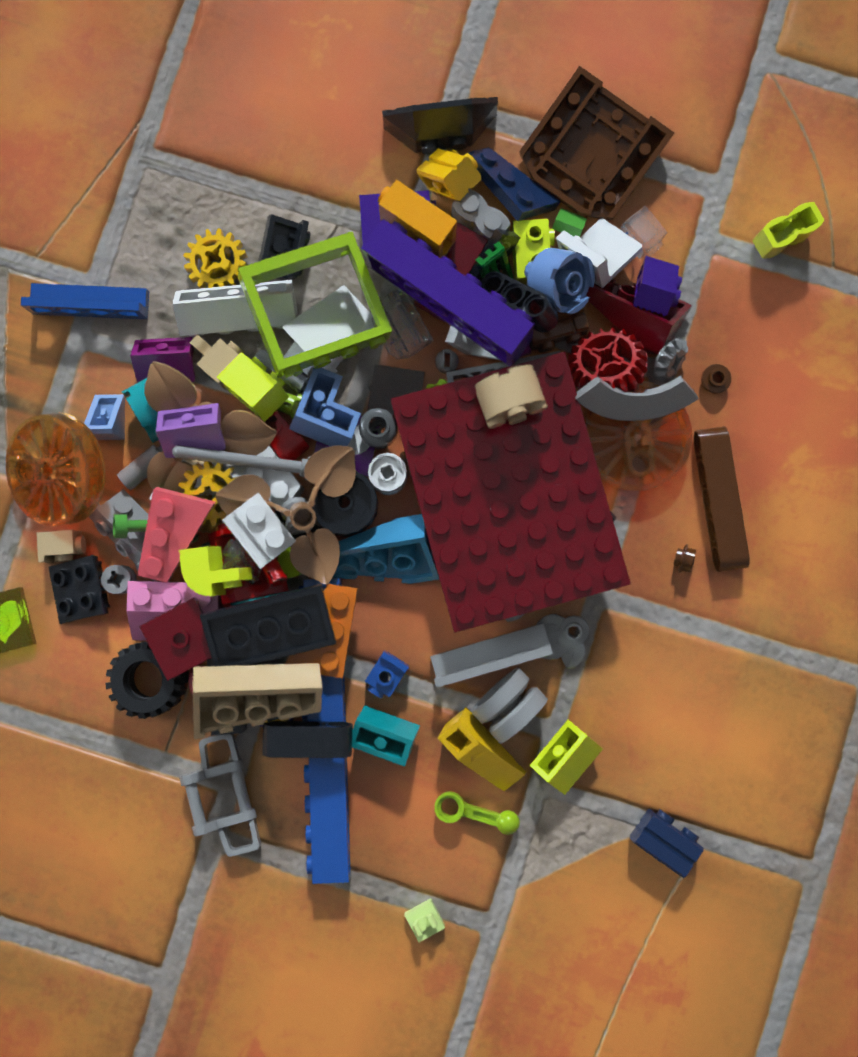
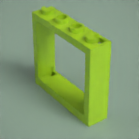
[238,231,392,378]

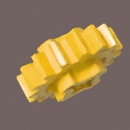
[183,228,248,289]
[178,461,239,526]

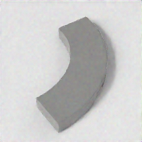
[575,375,699,421]

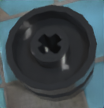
[312,471,379,537]

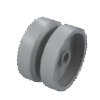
[471,667,548,744]

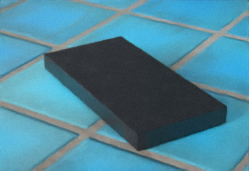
[200,584,336,666]

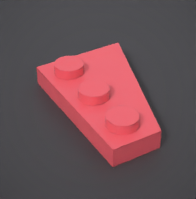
[137,487,216,583]

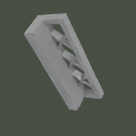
[430,623,553,688]

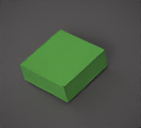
[552,208,587,237]

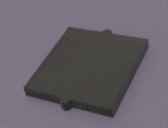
[368,364,425,416]

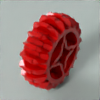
[568,327,648,393]

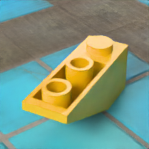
[438,707,526,791]

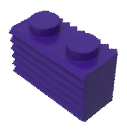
[633,256,682,316]

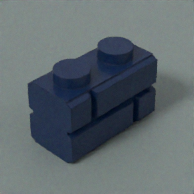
[629,808,704,878]

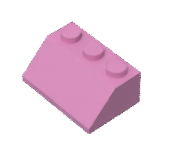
[126,581,223,640]

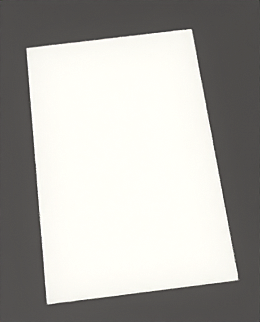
[282,285,377,360]

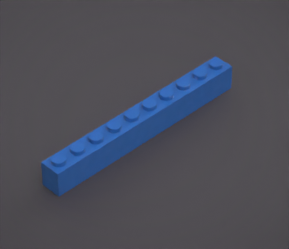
[299,578,351,884]

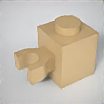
[190,334,244,389]

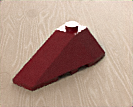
[586,278,692,354]

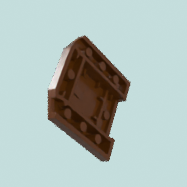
[519,66,675,220]

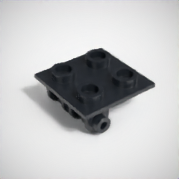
[49,555,110,624]

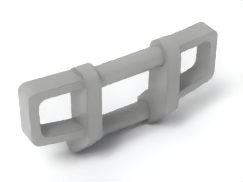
[179,734,261,857]

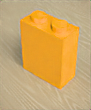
[378,179,457,259]

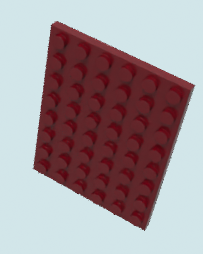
[390,352,631,633]

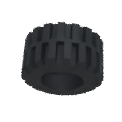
[105,642,189,719]

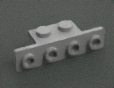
[73,486,157,581]

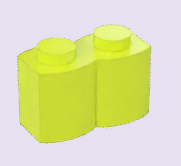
[753,202,824,259]

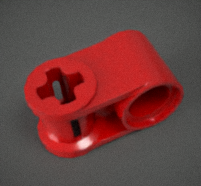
[263,411,309,461]

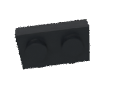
[259,214,310,281]

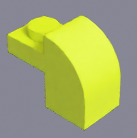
[179,546,253,596]

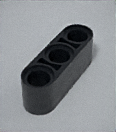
[480,271,559,333]
[262,721,353,758]

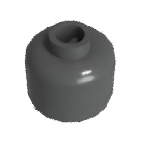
[359,408,398,449]

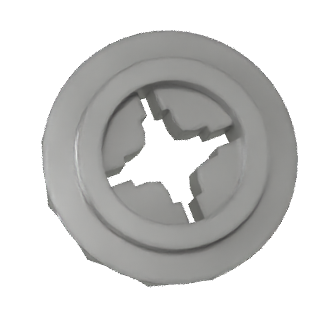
[653,338,688,382]

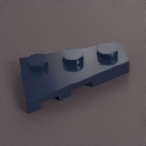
[468,147,561,221]

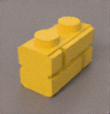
[416,148,481,201]

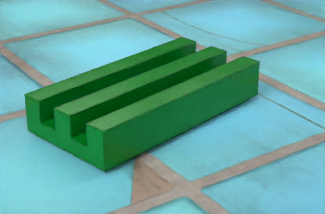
[475,241,514,279]

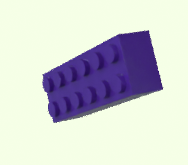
[361,219,534,366]

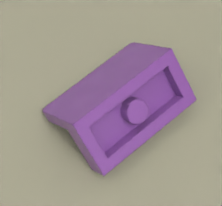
[156,403,226,458]

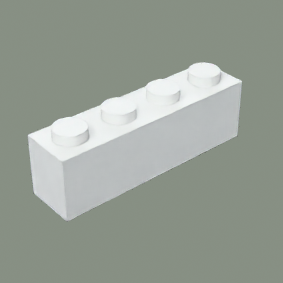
[172,280,298,337]

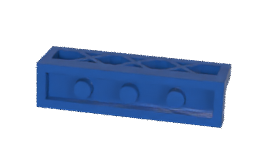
[20,283,150,320]

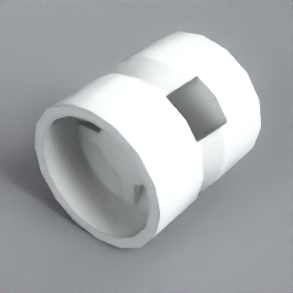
[368,453,408,495]

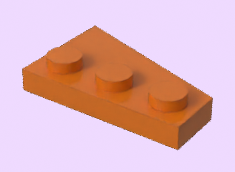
[286,584,358,679]

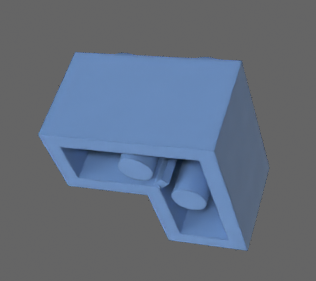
[289,368,361,446]

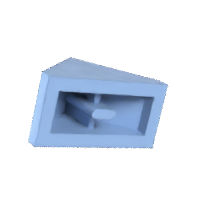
[82,395,125,440]

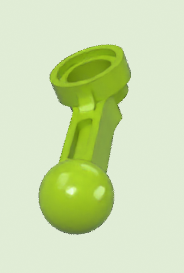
[434,791,520,835]

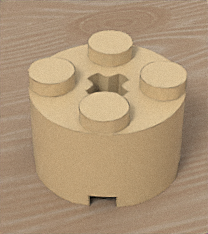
[475,365,548,429]

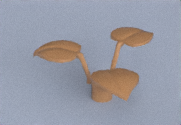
[145,361,277,493]
[215,445,356,585]

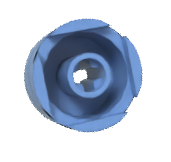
[524,248,595,314]

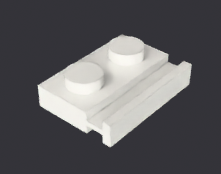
[222,493,296,569]

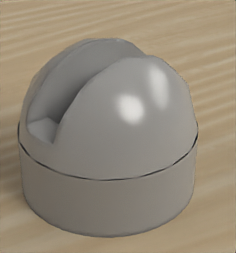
[435,349,459,374]

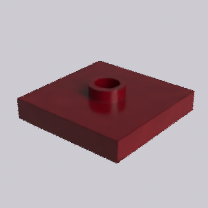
[139,597,211,681]

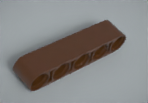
[693,426,750,572]

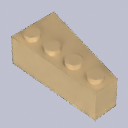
[193,663,322,740]

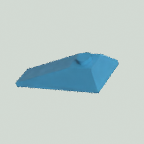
[332,514,439,584]

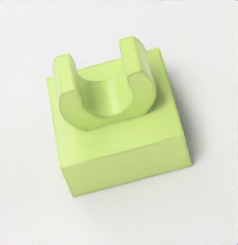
[405,898,445,942]

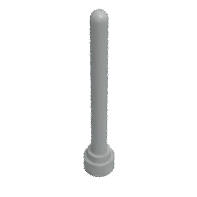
[172,446,310,480]

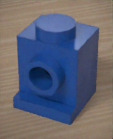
[365,650,409,699]

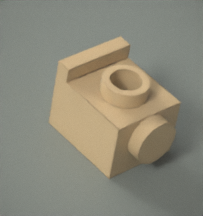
[36,530,87,563]

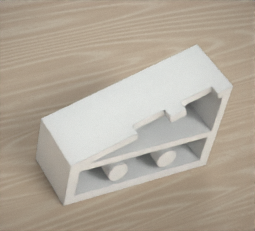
[212,445,305,506]

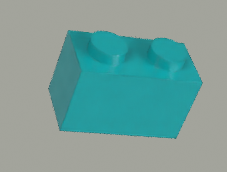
[352,706,420,767]

